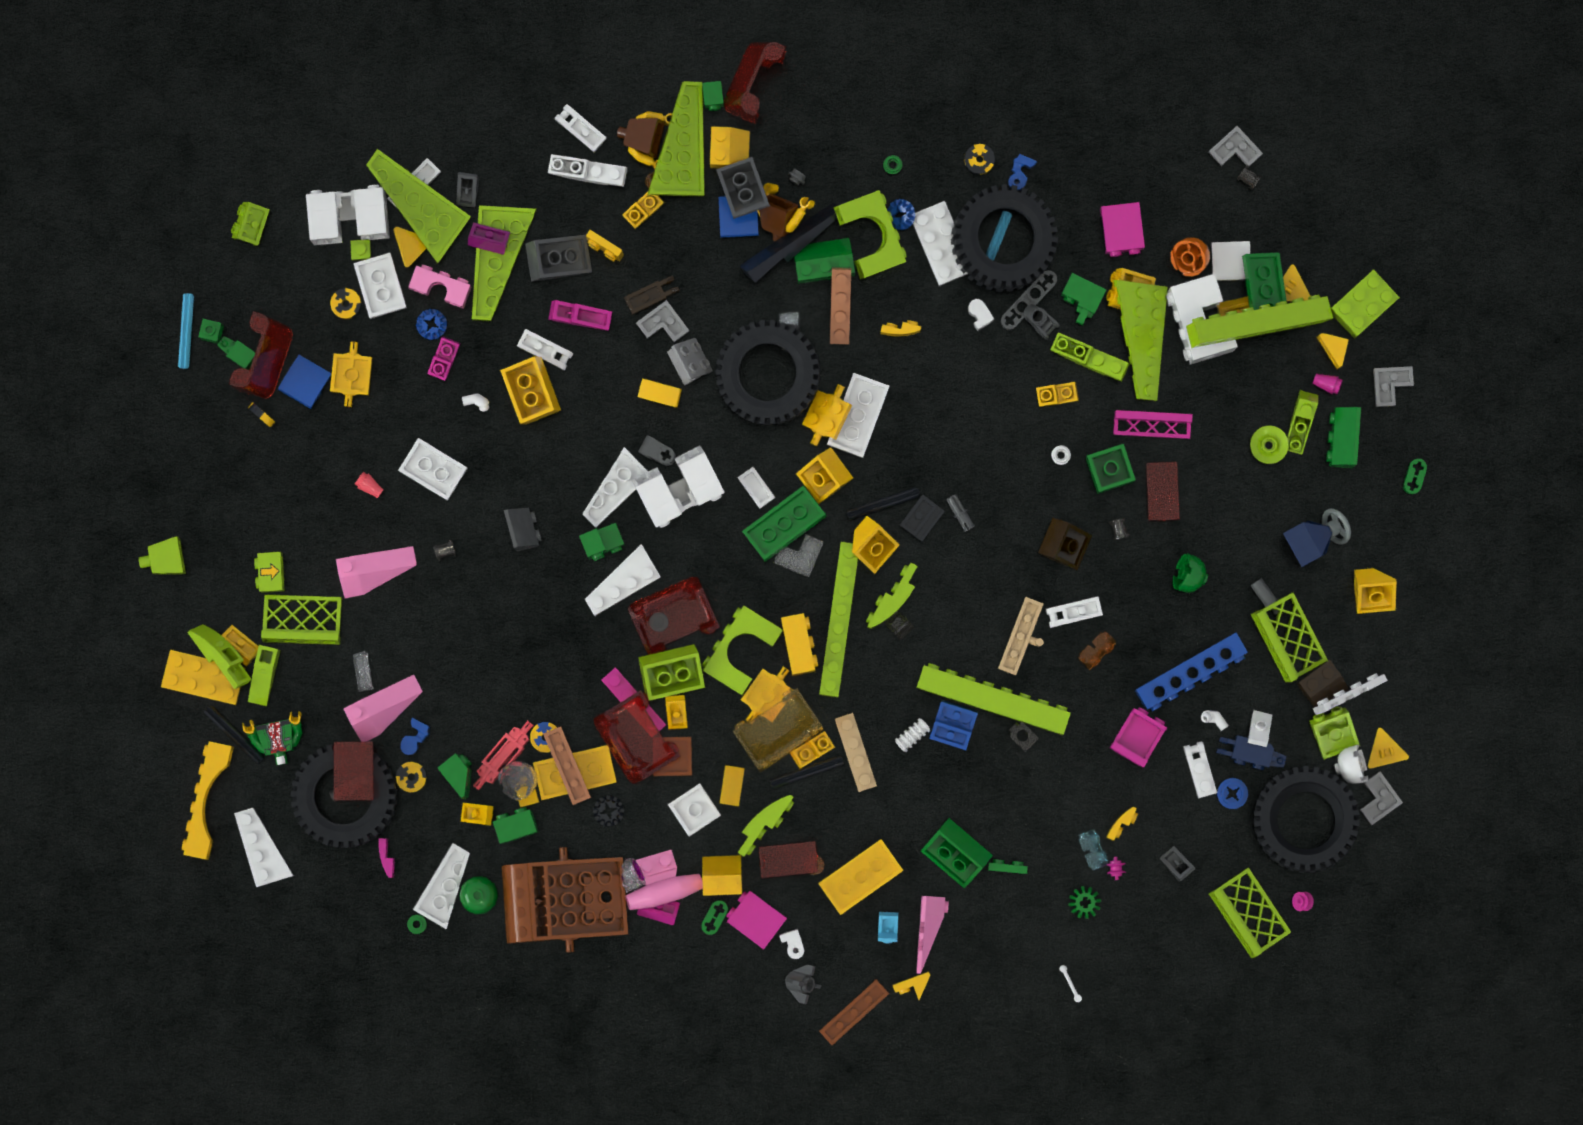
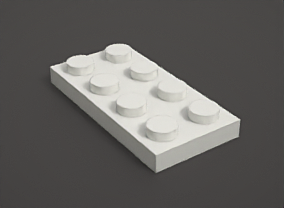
[913,201,968,286]
[827,373,889,458]

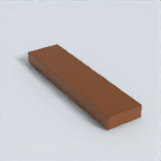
[819,979,889,1045]

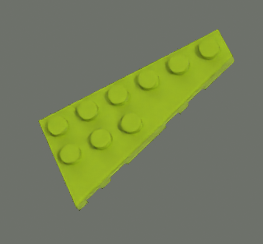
[647,81,704,196]
[366,149,471,263]
[472,205,536,321]
[1113,280,1168,401]

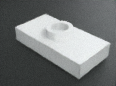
[1248,710,1272,747]

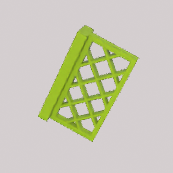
[1251,593,1328,682]
[261,595,342,645]
[1209,868,1291,958]

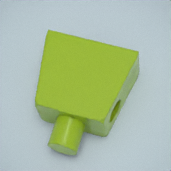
[139,537,186,574]

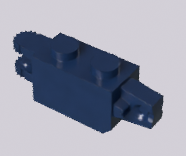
[1216,735,1286,770]

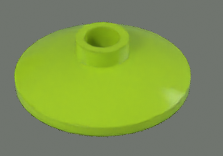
[1250,426,1289,464]

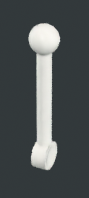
[1060,965,1082,1002]

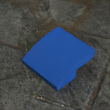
[718,196,759,238]
[278,355,332,409]
[929,700,978,750]

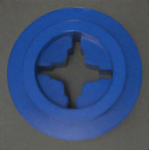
[887,199,915,230]
[416,309,447,340]
[1217,778,1248,809]

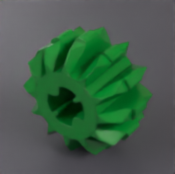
[1068,886,1101,919]

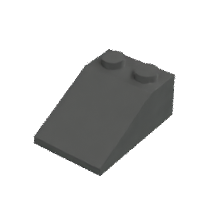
[716,157,770,219]
[525,235,592,282]
[504,508,542,552]

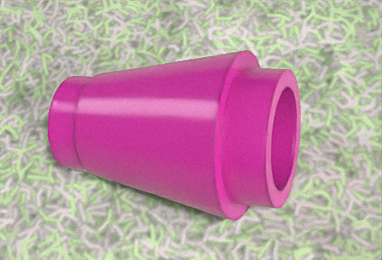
[1313,373,1343,395]

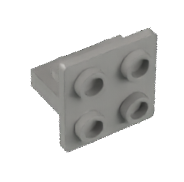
[667,338,712,386]

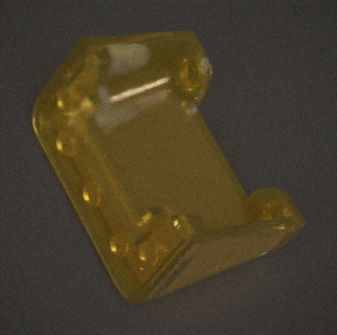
[733,688,824,772]

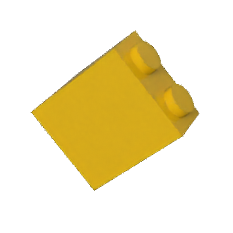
[702,855,742,896]

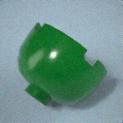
[1173,553,1208,593]
[460,876,498,914]

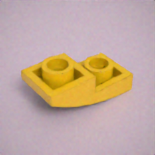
[623,192,665,229]
[880,320,921,336]
[638,378,682,407]
[1036,382,1079,407]
[790,731,835,769]
[1106,807,1138,841]

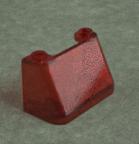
[724,42,786,124]
[229,311,293,398]
[628,577,720,655]
[594,690,680,784]

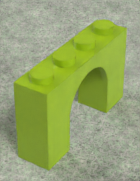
[833,190,907,279]
[702,606,783,696]

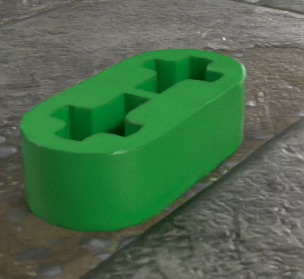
[1403,459,1427,495]
[701,901,728,935]

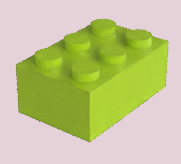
[1331,269,1400,339]
[638,644,705,701]

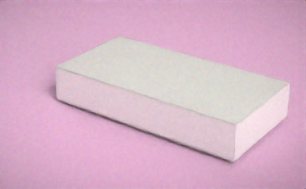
[738,467,775,509]

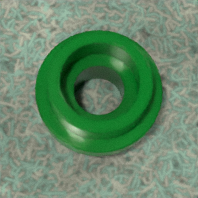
[883,155,902,175]
[407,915,427,934]

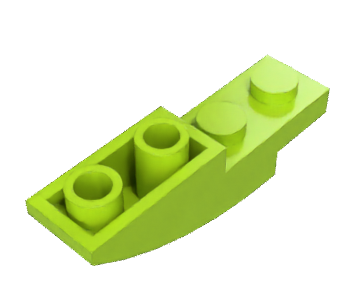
[1050,332,1129,382]
[866,563,917,629]
[187,624,251,689]
[738,795,795,857]

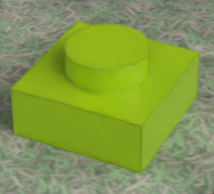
[351,240,371,261]

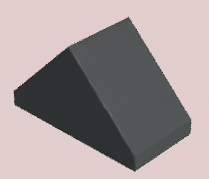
[456,172,479,208]
[1160,846,1195,881]

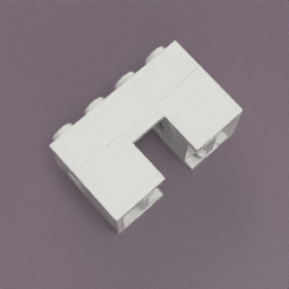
[306,185,390,245]
[1166,274,1238,365]
[632,446,725,528]

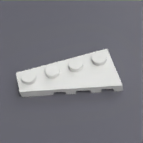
[583,447,648,528]
[413,843,470,929]

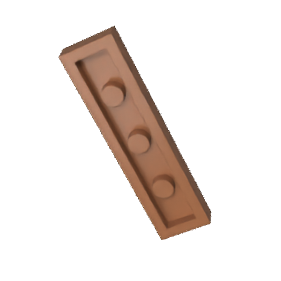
[830,268,851,344]
[543,727,591,805]

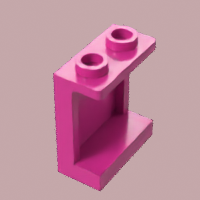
[1100,202,1145,257]
[1110,707,1167,768]
[726,891,787,949]

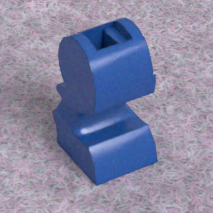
[1008,154,1037,190]
[401,718,430,755]

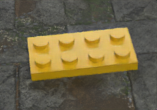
[161,650,246,705]
[533,745,617,800]
[818,839,903,915]

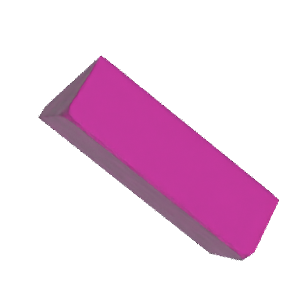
[637,901,680,925]

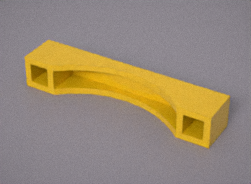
[182,741,234,860]

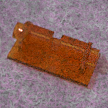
[1078,631,1116,670]

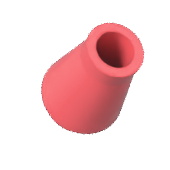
[354,472,384,498]

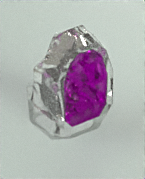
[621,858,646,893]

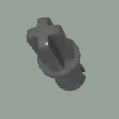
[947,494,975,532]

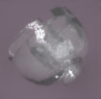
[498,761,537,800]

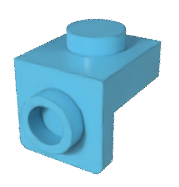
[878,912,898,943]

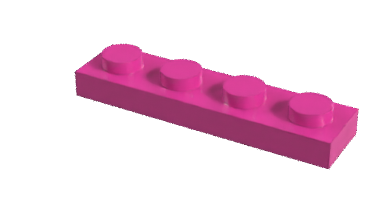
[601,667,666,737]

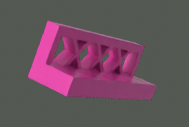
[1113,410,1193,439]

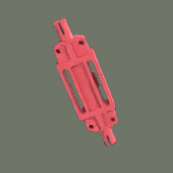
[473,720,534,790]

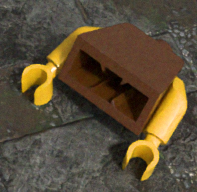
[617,111,672,170]
[757,183,815,241]

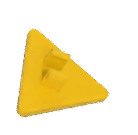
[393,227,426,267]
[1283,265,1311,302]
[1367,728,1409,769]

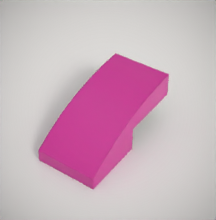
[379,838,395,878]

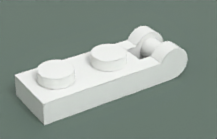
[554,104,607,153]
[517,329,573,371]
[1046,597,1103,628]
[1183,741,1217,798]

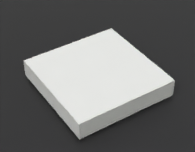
[1211,241,1250,281]
[668,783,721,837]

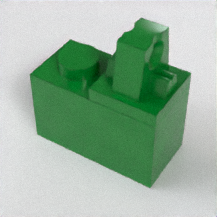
[1061,273,1106,325]
[218,336,261,373]

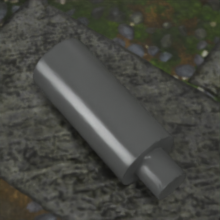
[1251,578,1279,615]

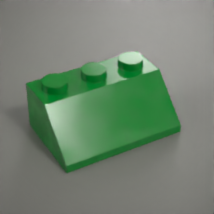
[794,238,855,284]
[1326,407,1361,468]
[438,753,472,799]
[921,818,993,889]

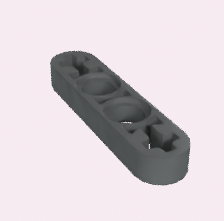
[1001,270,1057,330]

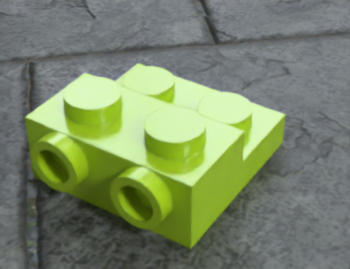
[1309,706,1360,759]

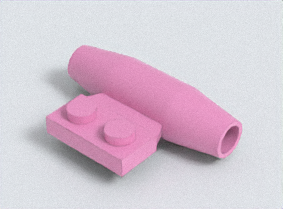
[625,850,703,910]

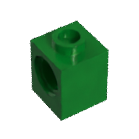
[702,81,724,111]
[198,319,224,344]

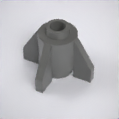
[785,965,822,1004]

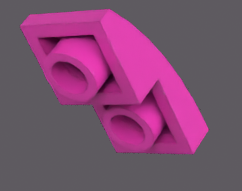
[427,337,461,381]

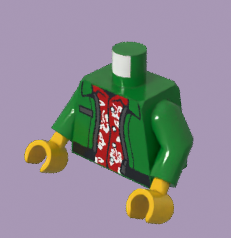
[242,711,302,766]

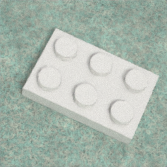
[353,253,407,319]
[398,438,468,501]

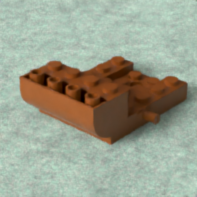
[502,847,628,952]

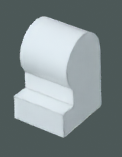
[968,299,994,331]
[779,929,804,959]

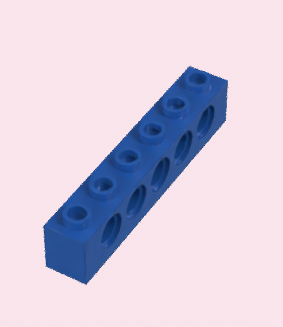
[1135,633,1248,711]

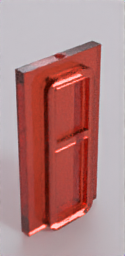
[1146,462,1180,521]
[759,841,818,878]

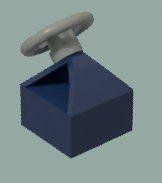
[1283,509,1351,567]

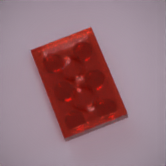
[334,742,374,800]

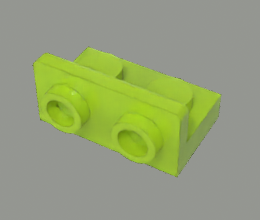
[231,202,270,246]

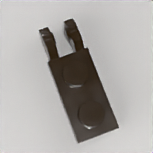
[624,276,680,315]

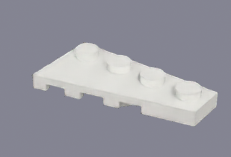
[585,544,661,616]
[1313,673,1388,715]
[234,808,294,887]

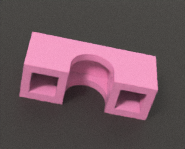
[409,265,472,309]

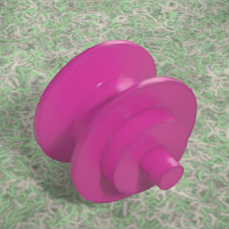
[1106,857,1126,880]
[1292,892,1314,911]

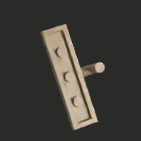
[998,597,1044,676]

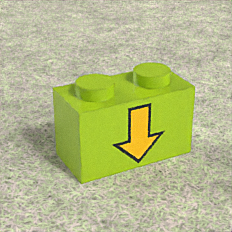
[254,552,285,593]

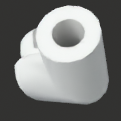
[462,394,489,412]
[1201,710,1229,731]

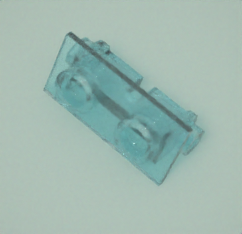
[1078,829,1107,870]

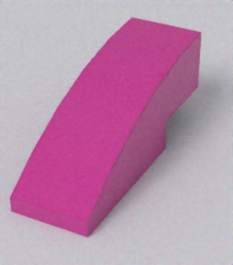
[548,300,612,330]

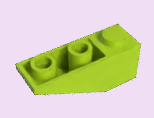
[1287,390,1319,455]
[248,645,281,706]

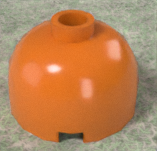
[1171,237,1210,277]

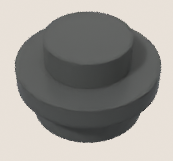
[788,169,806,186]
[649,613,668,632]

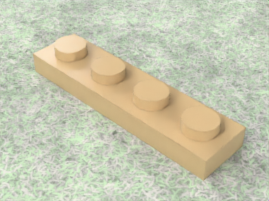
[835,713,877,792]

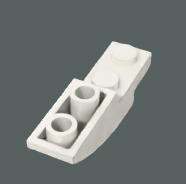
[548,154,627,187]

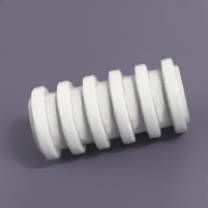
[895,718,930,752]

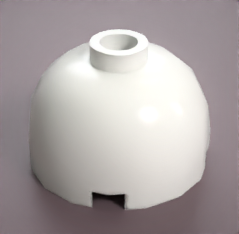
[1335,745,1368,784]

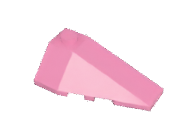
[336,546,417,598]
[344,675,423,744]
[916,896,949,974]

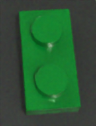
[988,859,1028,874]

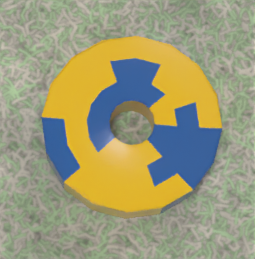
[530,722,557,753]

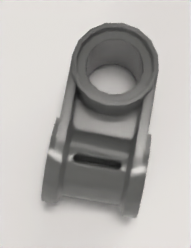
[1023,304,1060,340]
[638,435,676,466]

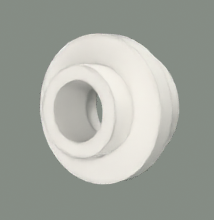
[1051,446,1071,465]

